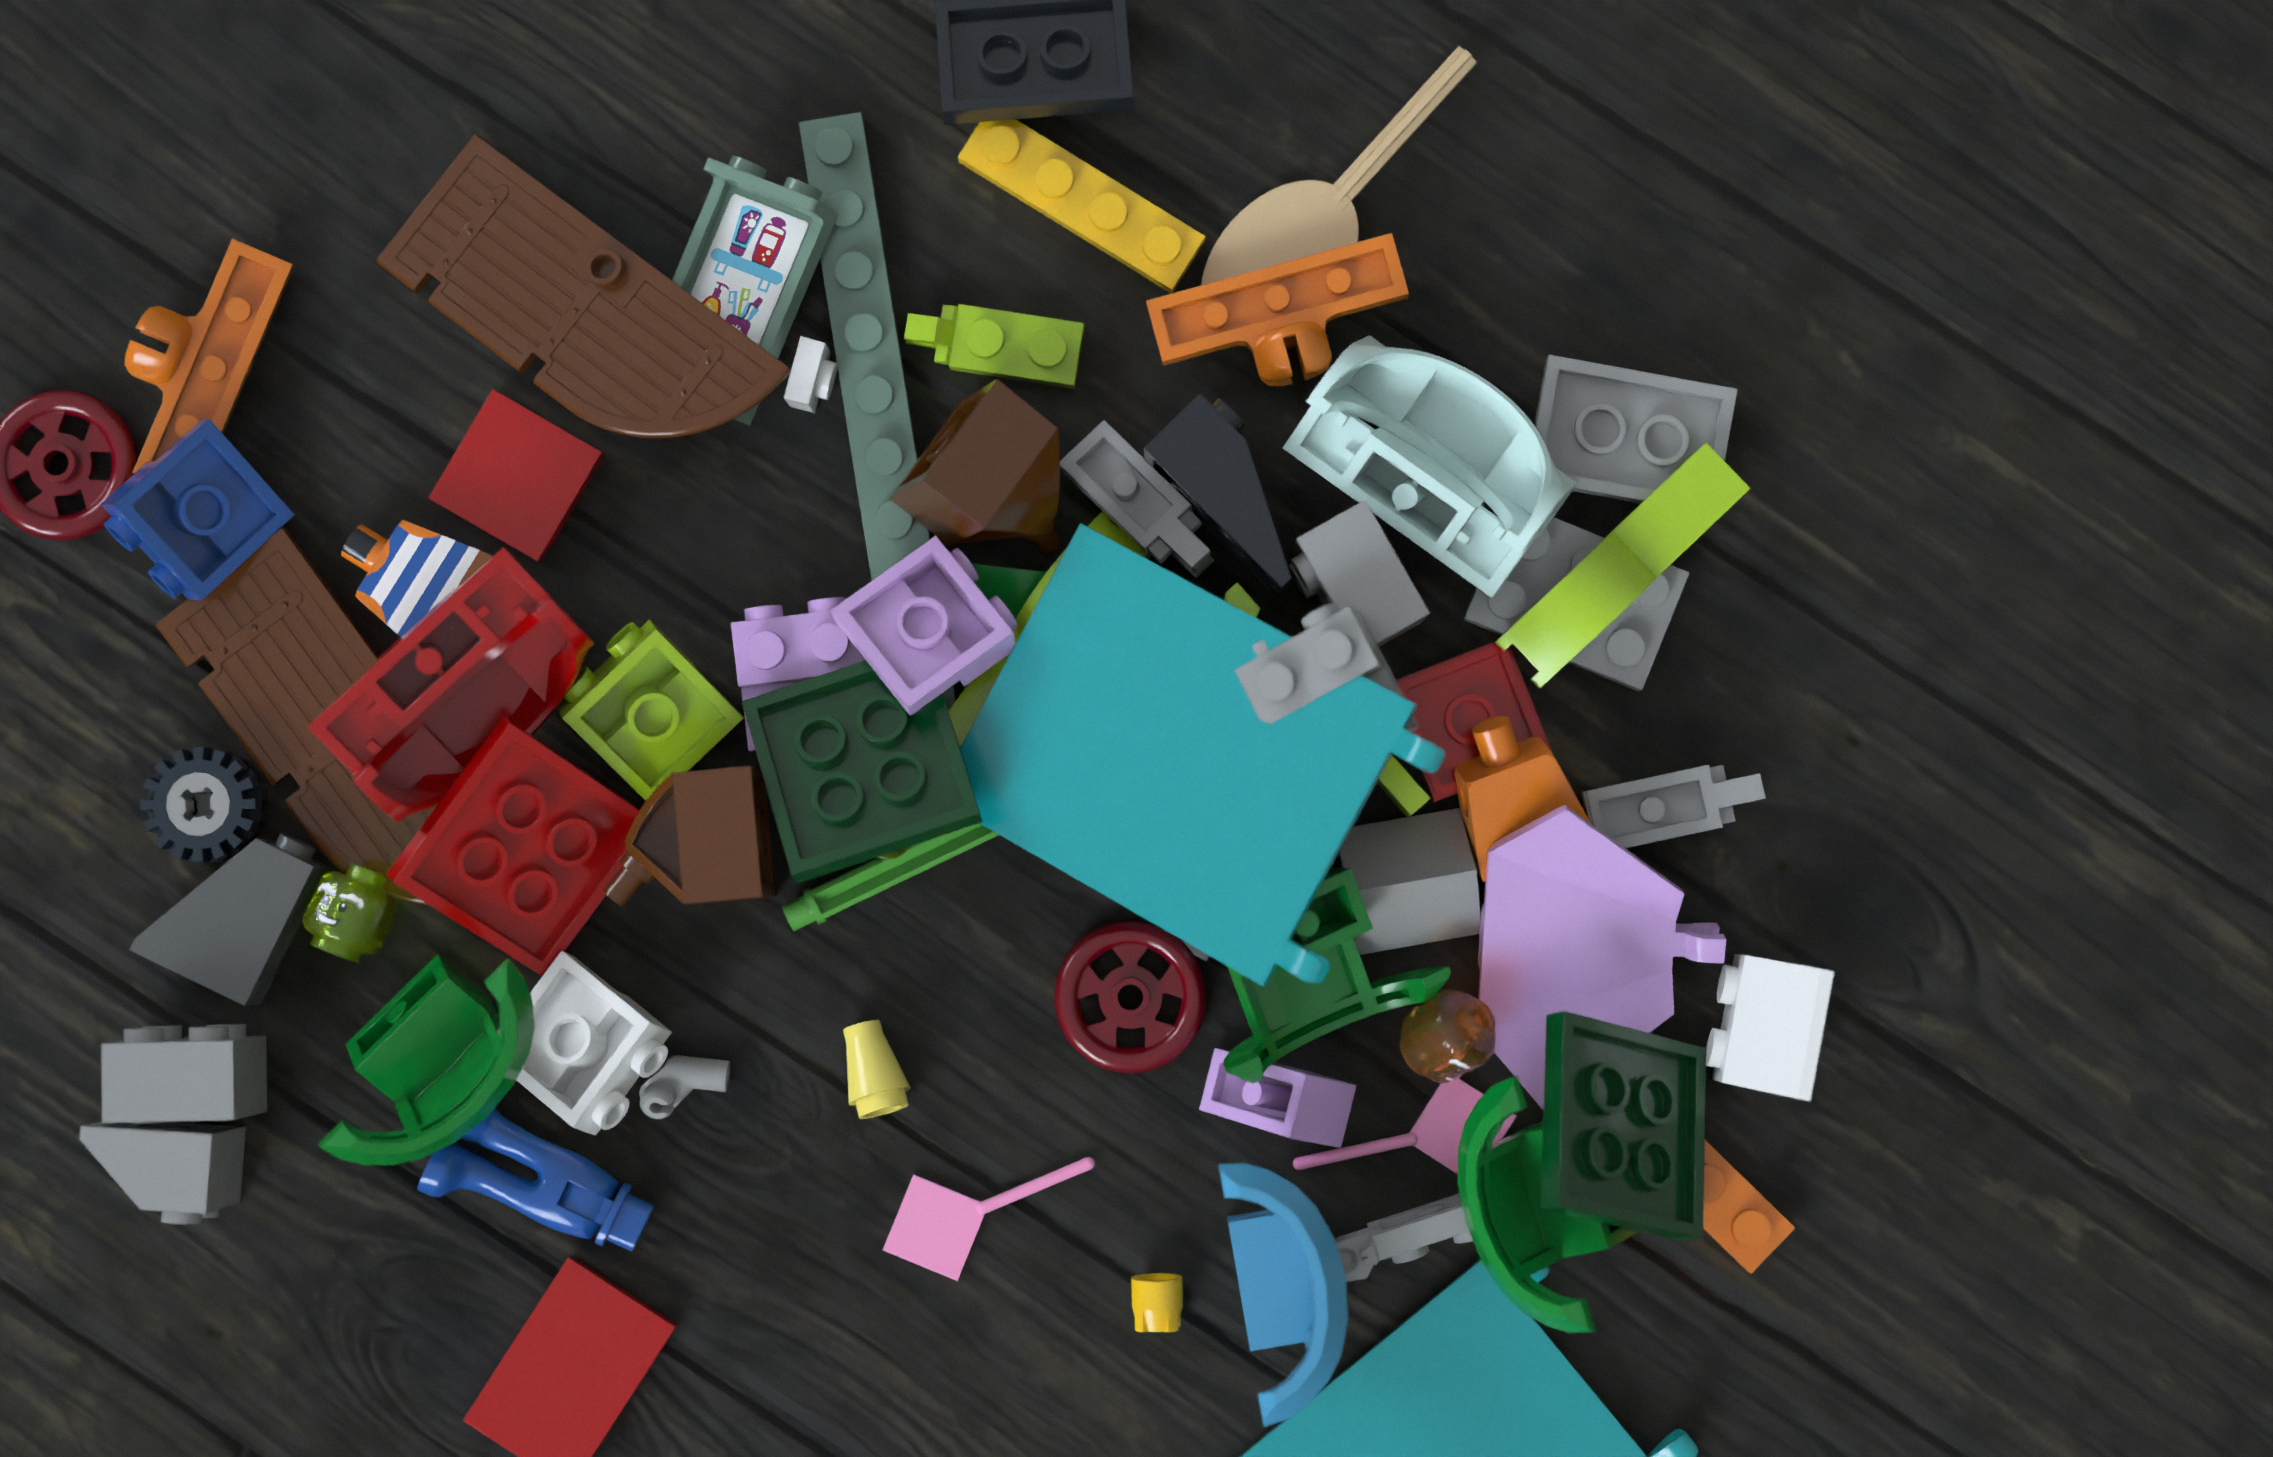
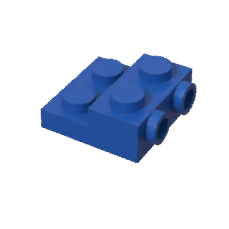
[100,419,295,601]

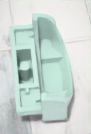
[1283,335,1577,598]

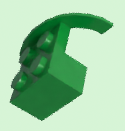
[1223,867,1451,1083]
[318,954,535,1165]
[1458,1076,1638,1333]

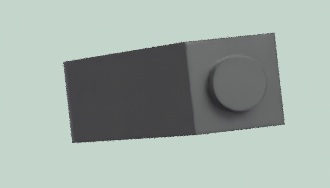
[129,833,328,1006]

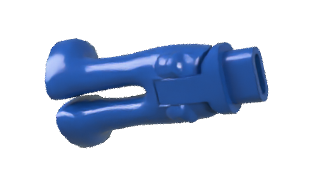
[417,1106,654,1252]

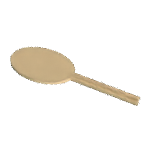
[1201,46,1477,285]

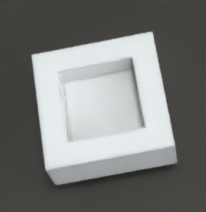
[784,336,837,413]

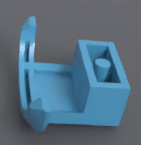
[1219,1163,1348,1426]

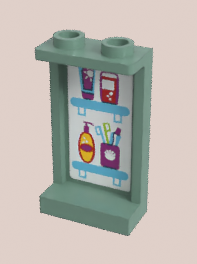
[672,155,838,426]

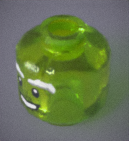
[303,863,399,963]

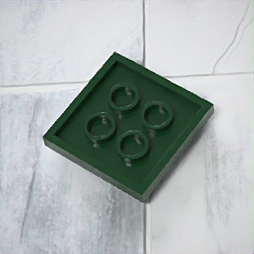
[741,660,983,883]
[1540,1011,1706,1241]

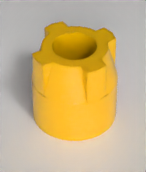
[1131,1273,1183,1332]

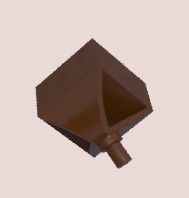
[889,379,1060,553]
[602,766,776,907]

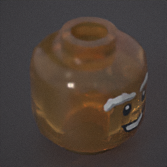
[1400,988,1496,1083]

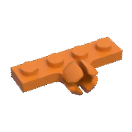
[1146,233,1409,386]
[124,239,294,474]

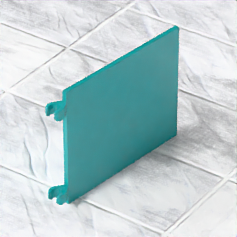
[960,523,1445,986]
[1239,1259,1698,1457]

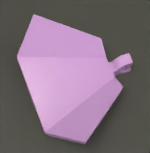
[1476,805,1726,1110]

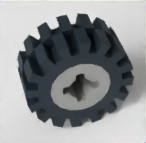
[140,747,268,862]

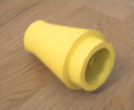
[843,1020,911,1119]

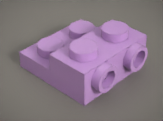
[831,536,1018,716]
[731,597,865,752]

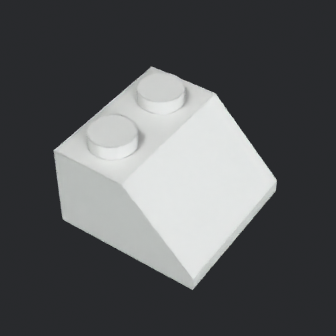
[1705,954,1834,1101]

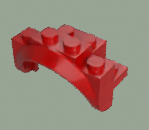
[307,547,595,823]

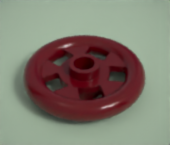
[0,390,138,541]
[1054,920,1207,1073]

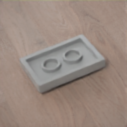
[1534,355,1737,504]
[1463,517,1689,692]

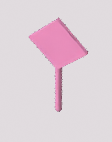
[1293,1072,1517,1174]
[883,1157,1095,1281]

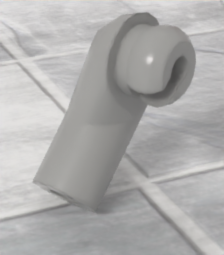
[639,1055,730,1119]

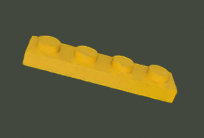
[958,119,1206,294]

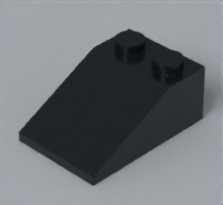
[1144,394,1291,598]

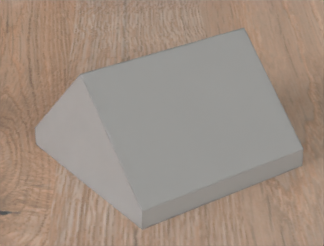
[1338,808,1481,955]

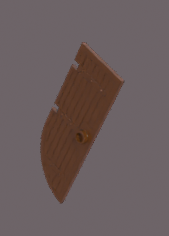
[377,134,792,438]
[156,528,437,905]

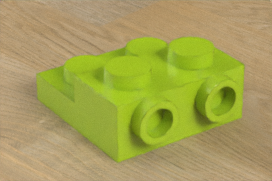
[557,619,744,801]

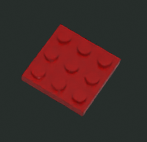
[386,716,640,976]

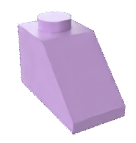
[1199,1048,1357,1148]

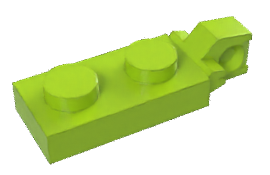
[904,304,1084,389]

